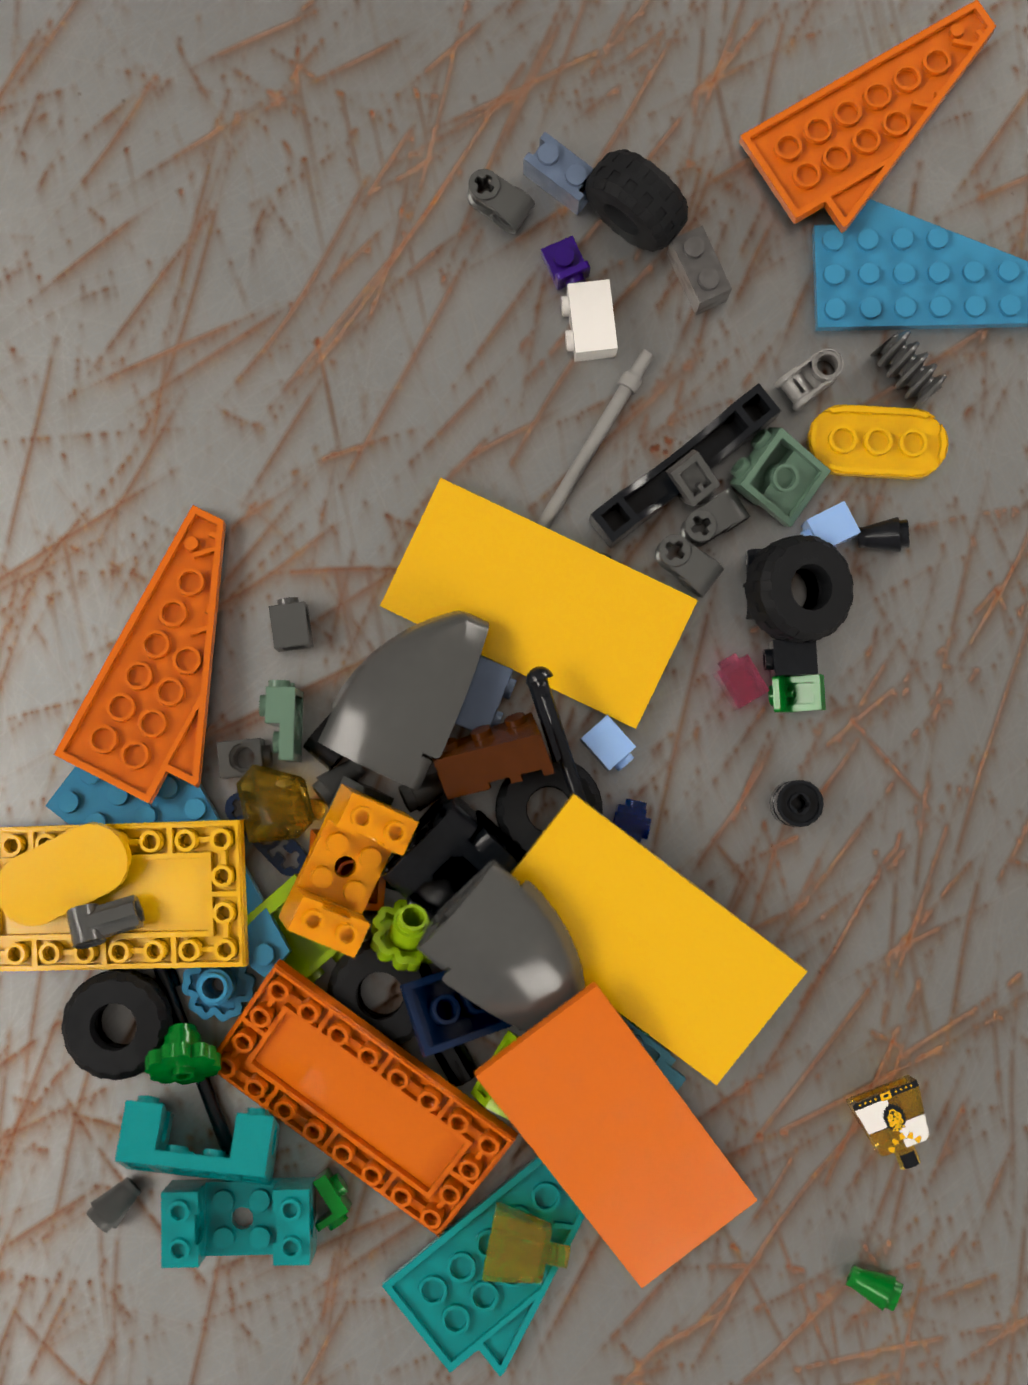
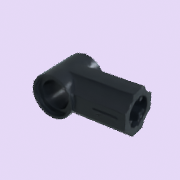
[434,1043,478,1087]

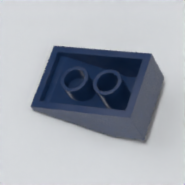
[400,969,512,1058]

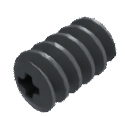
[870,330,947,409]

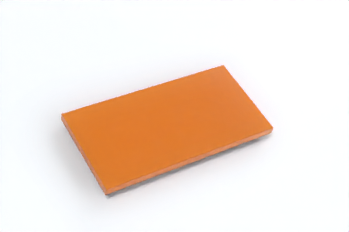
[216,959,519,1237]
[473,981,758,1288]

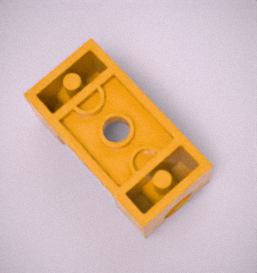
[278,784,419,958]

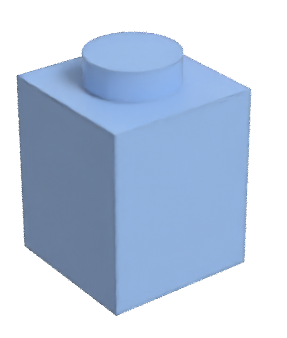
[800,501,861,547]
[580,715,636,772]

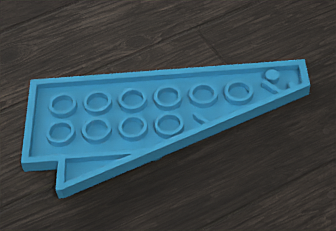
[812,199,1028,331]
[45,766,292,978]

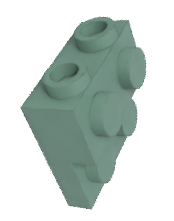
[729,427,831,527]
[259,680,304,762]

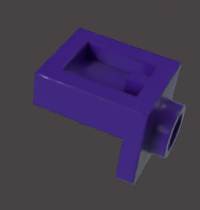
[541,235,590,291]

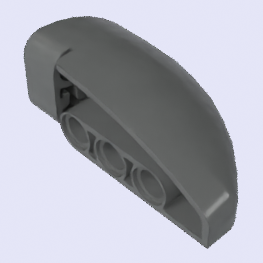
[318,611,489,790]
[416,860,585,1032]

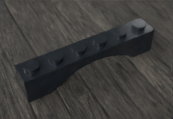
[589,383,781,549]

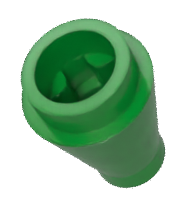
[845,1264,903,1311]

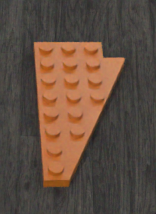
[739,0,996,234]
[54,505,226,805]

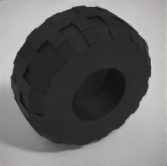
[585,149,688,252]
[745,535,854,643]
[495,756,603,857]
[327,940,433,1046]
[61,969,174,1080]

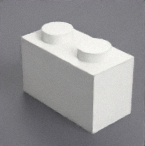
[561,279,618,362]

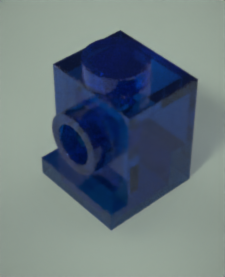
[613,799,651,848]

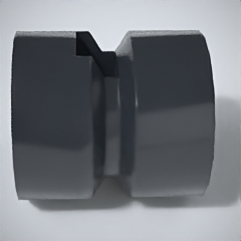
[769,780,824,827]

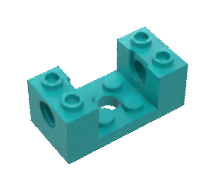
[115,1095,280,1186]
[161,1177,317,1268]

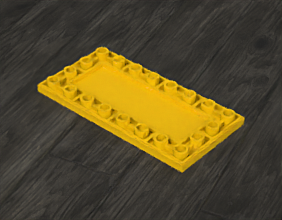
[380,477,698,729]
[511,793,808,1085]
[0,819,249,972]

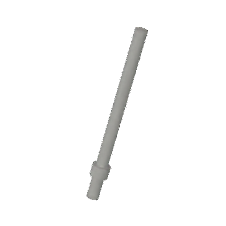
[537,349,654,529]

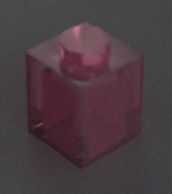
[713,653,770,711]

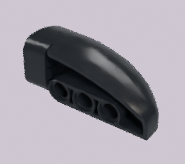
[380,793,523,921]

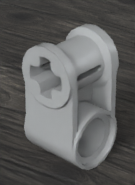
[774,348,844,412]

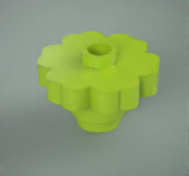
[370,899,433,972]

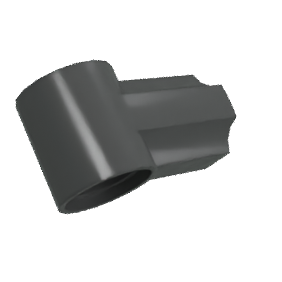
[66,895,145,949]

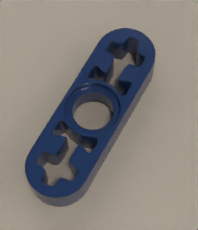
[225,792,308,876]

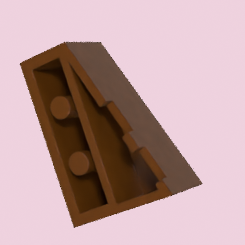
[432,712,555,799]

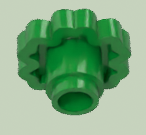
[145,1023,221,1085]

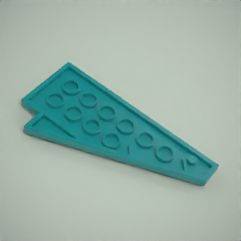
[382,1156,585,1376]

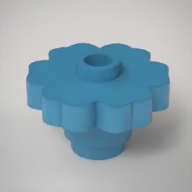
[181,965,257,1022]

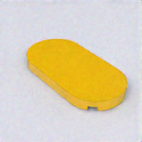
[806,405,948,480]
[0,822,132,926]

